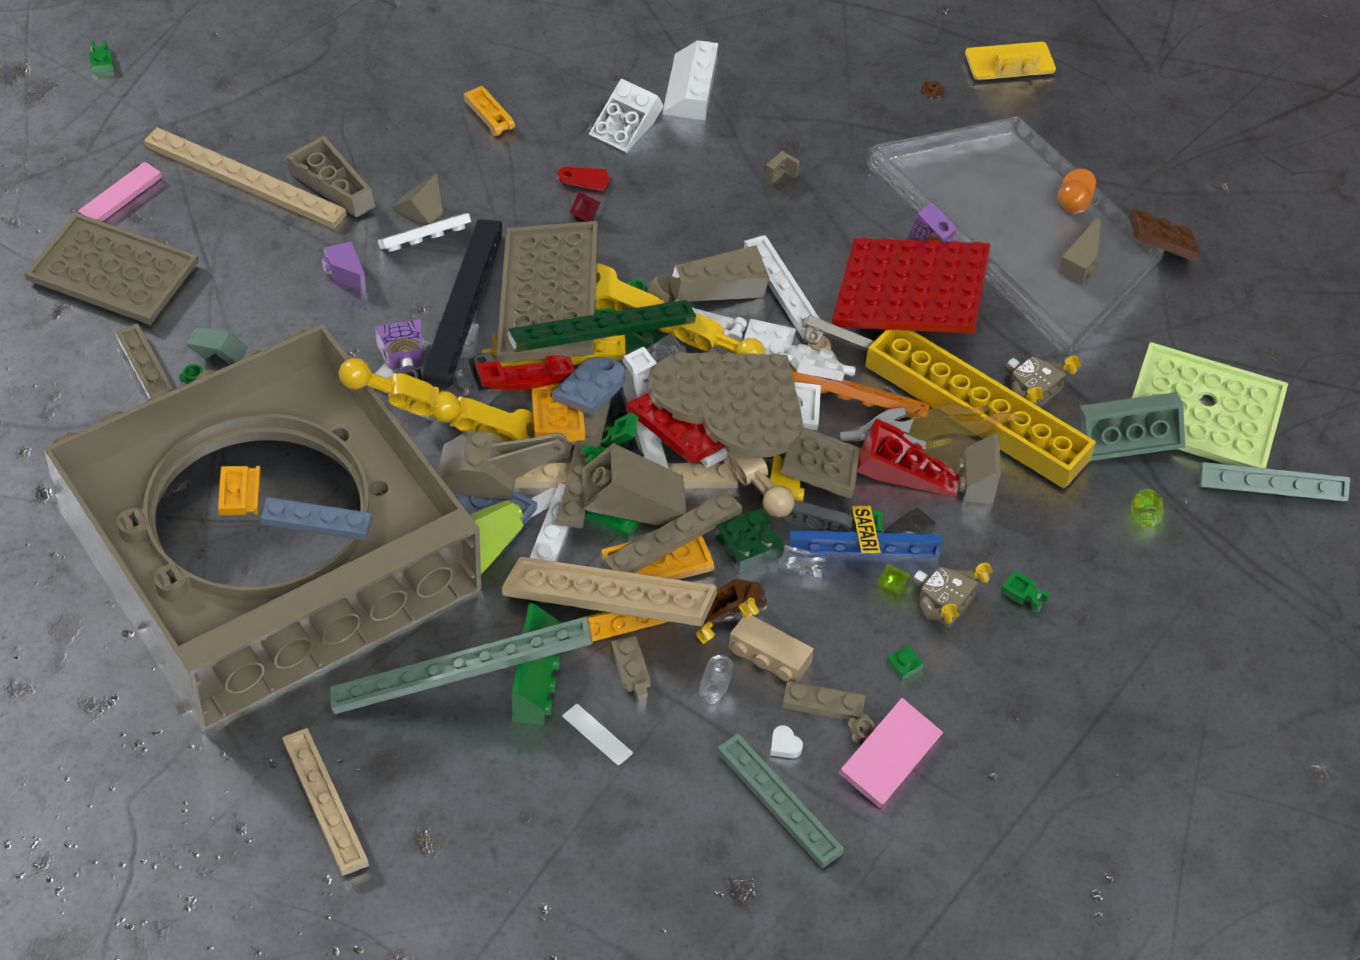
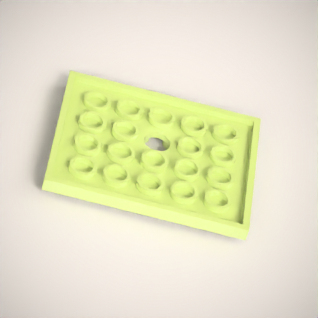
[1132,342,1288,469]

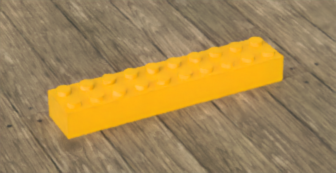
[865,330,1096,489]

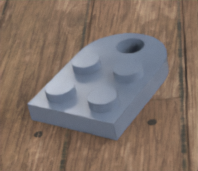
[552,357,625,416]

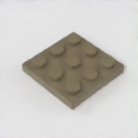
[780,427,860,499]

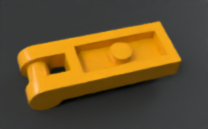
[464,86,515,137]

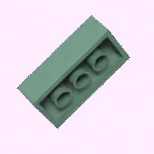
[1080,392,1185,461]

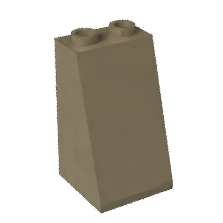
[582,443,686,526]

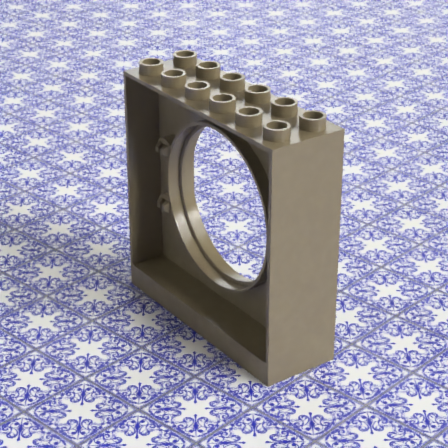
[43,324,481,732]

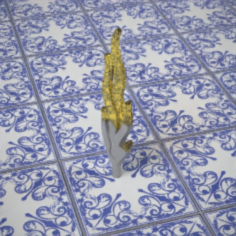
[840,404,1025,450]

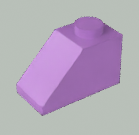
[322,241,366,291]

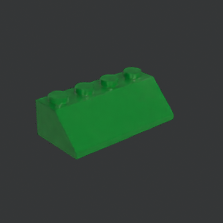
[512,603,561,725]

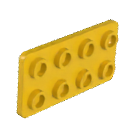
[965,42,1056,80]

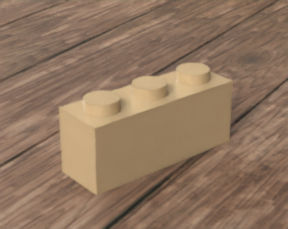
[728,615,814,682]

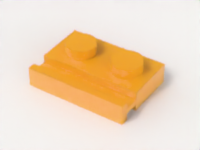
[218,466,261,515]

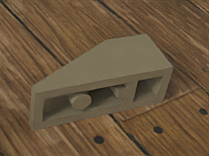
[1059,218,1101,285]

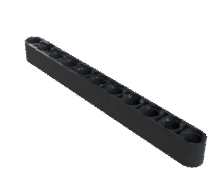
[423,219,502,388]

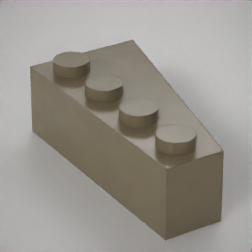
[285,136,376,218]

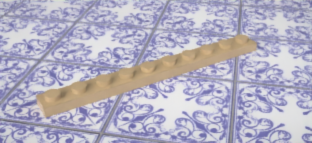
[144,127,346,229]
[514,463,738,488]

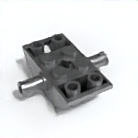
[396,352,503,422]

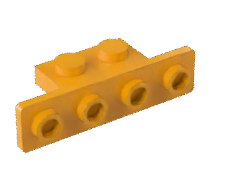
[587,610,669,642]

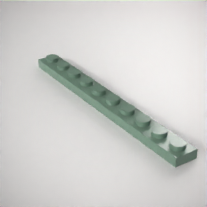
[330,617,593,714]

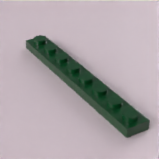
[507,300,696,352]

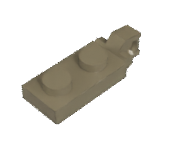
[611,636,651,705]

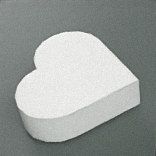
[770,726,803,758]

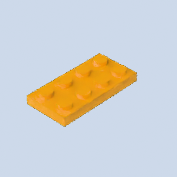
[531,383,585,442]
[601,536,715,580]

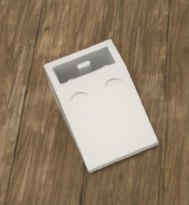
[589,79,663,153]

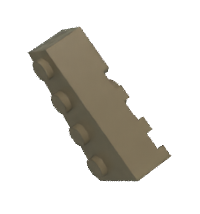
[670,245,770,301]

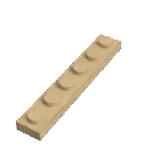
[282,728,369,876]

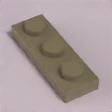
[782,681,866,721]

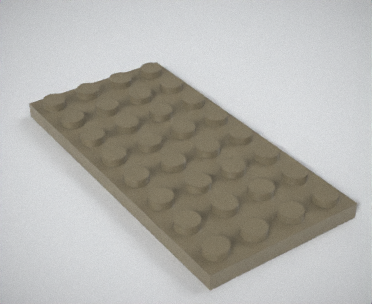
[496,221,599,362]

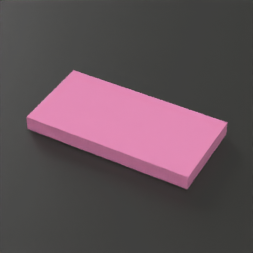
[838,698,943,808]

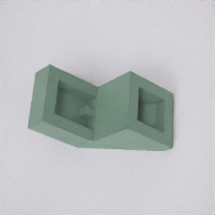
[186,327,248,365]

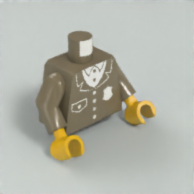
[1005,356,1081,407]
[912,562,993,629]

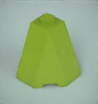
[469,500,524,574]

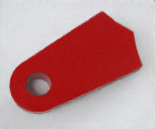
[557,167,611,192]

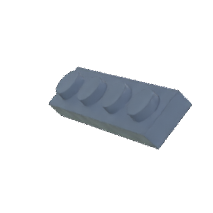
[260,497,372,541]

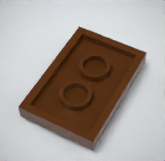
[1129,209,1200,262]

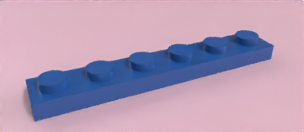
[788,530,943,558]

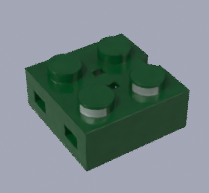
[715,508,785,574]

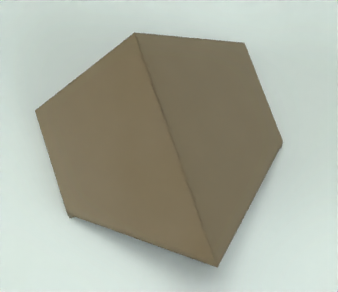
[393,173,443,225]

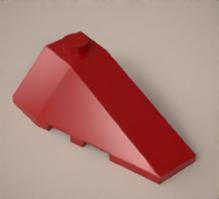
[857,418,960,497]

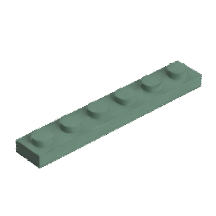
[1199,462,1350,502]
[717,733,844,868]

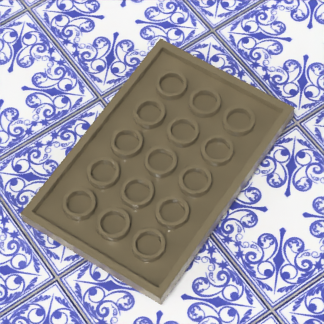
[25,212,199,325]

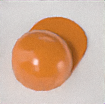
[1057,169,1096,214]

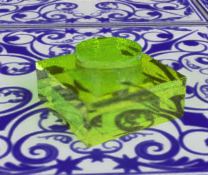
[876,564,911,598]

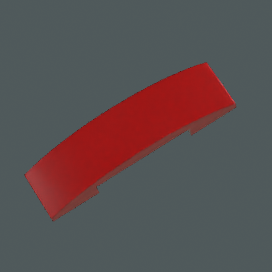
[475,355,575,390]

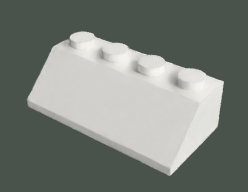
[663,40,718,120]

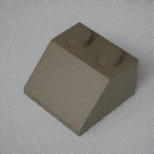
[958,434,1001,504]

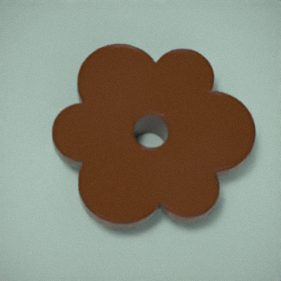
[920,81,945,98]

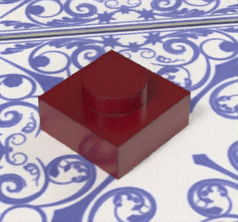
[569,192,601,222]

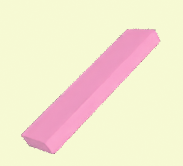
[78,162,162,222]

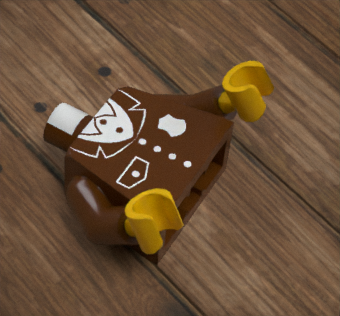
[695,579,767,644]

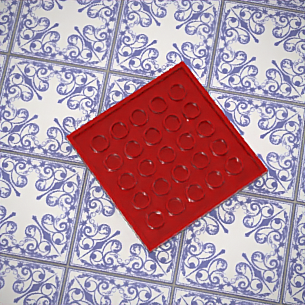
[832,238,991,334]

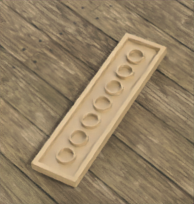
[502,557,717,626]

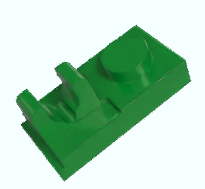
[585,511,641,539]

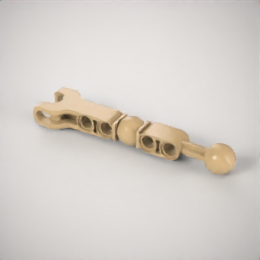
[723,447,795,518]

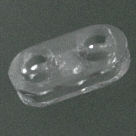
[699,655,734,704]

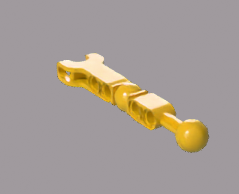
[596,263,766,354]
[338,358,534,442]

